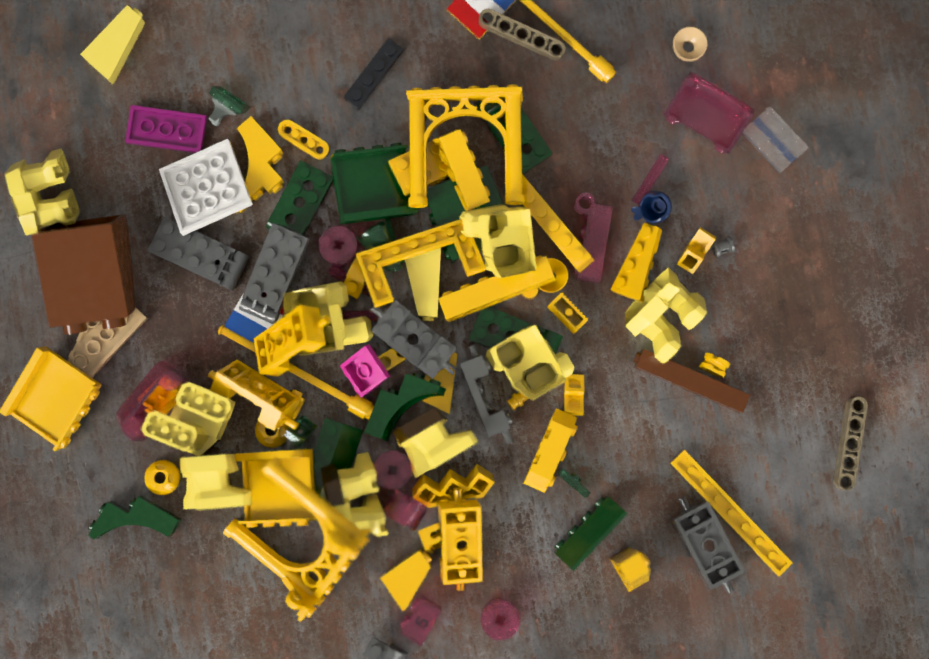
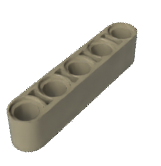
[478,9,566,60]
[833,397,868,491]

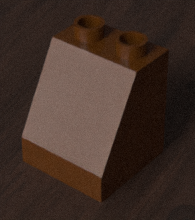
[31,214,135,334]

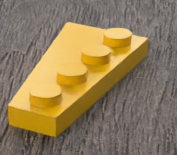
[610,223,662,303]

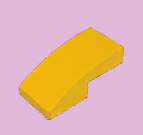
[564,374,584,416]

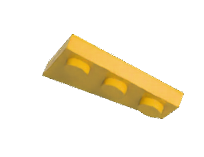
[422,352,458,414]

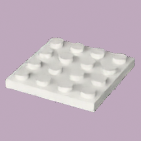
[159,139,253,236]

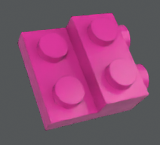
[340,344,390,397]

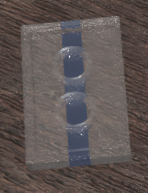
[742,106,809,174]

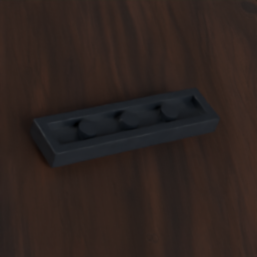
[343,38,404,110]

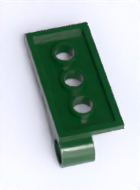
[474,100,553,174]
[265,160,333,235]
[469,307,563,354]

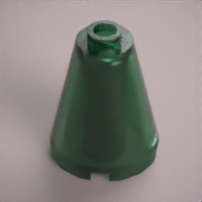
[356,218,404,273]

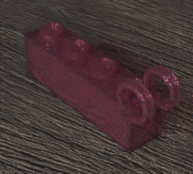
[574,193,613,284]

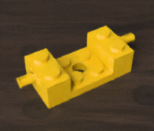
[254,305,330,377]
[208,359,301,430]
[438,488,482,591]

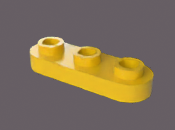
[278,120,330,160]

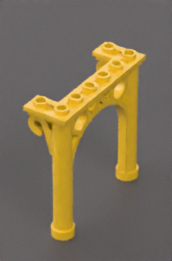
[406,84,525,208]
[223,457,371,622]

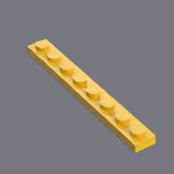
[670,450,793,576]

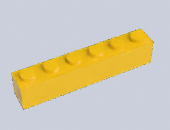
[522,174,594,273]
[438,255,556,322]

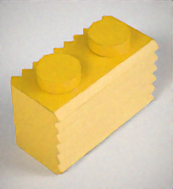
[547,293,588,334]

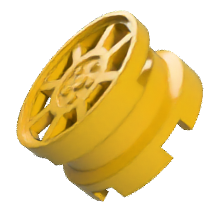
[699,353,730,378]

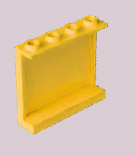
[0,346,102,451]
[235,449,316,528]

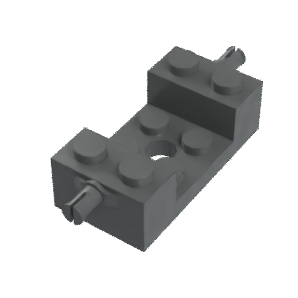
[370,300,458,379]
[460,344,514,445]
[670,496,745,594]

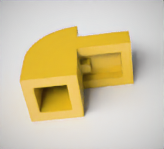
[677,227,716,274]
[344,258,366,299]

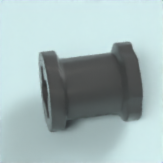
[711,236,735,258]

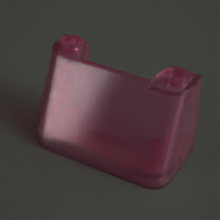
[664,72,755,154]
[116,361,192,441]

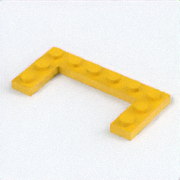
[356,219,486,308]

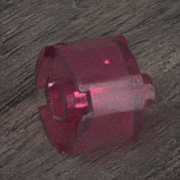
[319,226,359,267]
[374,450,412,489]
[383,490,427,531]
[480,598,520,640]

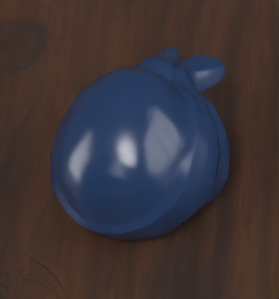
[631,190,672,224]

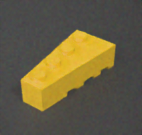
[432,129,490,211]
[610,547,650,592]

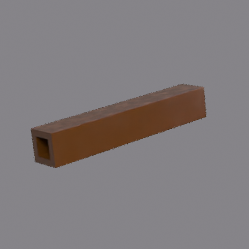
[633,349,750,413]

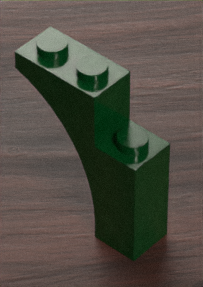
[364,373,446,441]
[88,496,182,540]

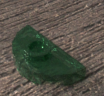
[558,468,591,498]

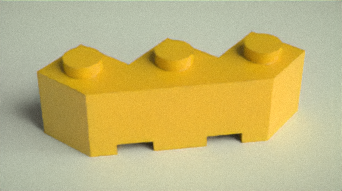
[523,408,578,493]
[412,464,495,508]

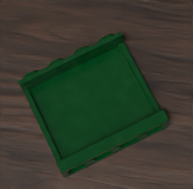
[330,143,419,225]
[425,165,503,263]

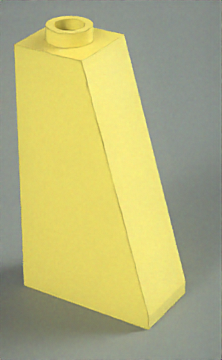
[80,5,145,84]
[405,248,441,322]

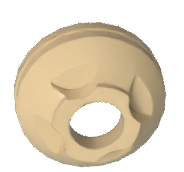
[673,27,707,62]

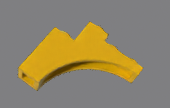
[236,116,284,214]

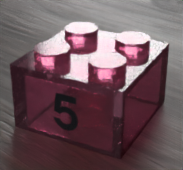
[400,596,442,646]

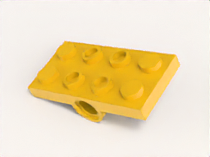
[388,129,457,196]

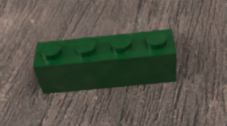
[313,418,363,500]
[554,496,628,571]

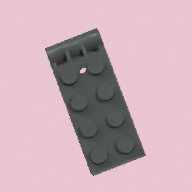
[147,217,249,291]
[239,223,311,324]

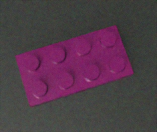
[125,105,207,153]

